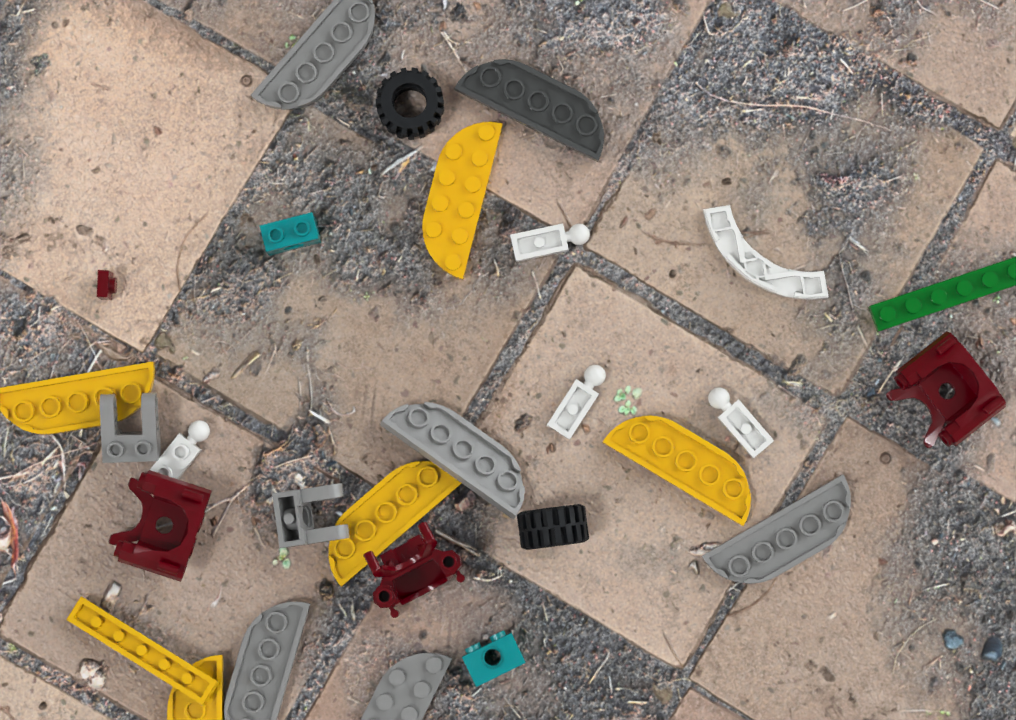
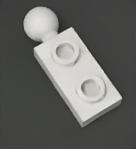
[510,223,590,262]
[547,365,606,440]
[708,387,774,459]
[150,420,210,480]

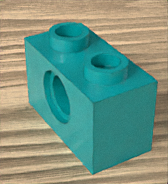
[260,212,321,256]
[462,630,526,687]

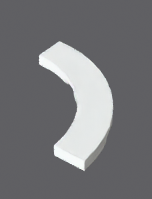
[703,205,829,300]

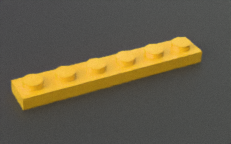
[66,596,219,706]

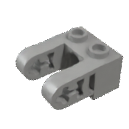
[100,392,161,463]
[272,483,350,548]

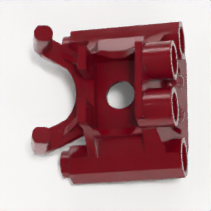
[886,331,1006,448]
[109,470,212,582]
[363,522,465,618]

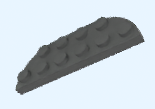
[454,59,604,162]

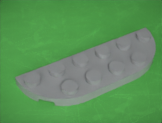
[251,0,375,110]
[380,402,525,520]
[701,474,851,584]
[224,601,311,720]
[361,653,453,720]

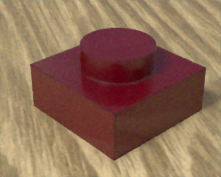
[97,270,117,300]

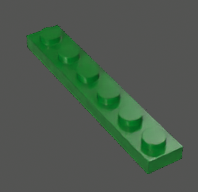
[868,257,1016,332]

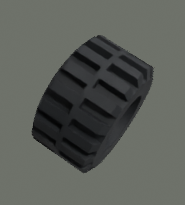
[376,67,444,140]
[517,504,589,550]

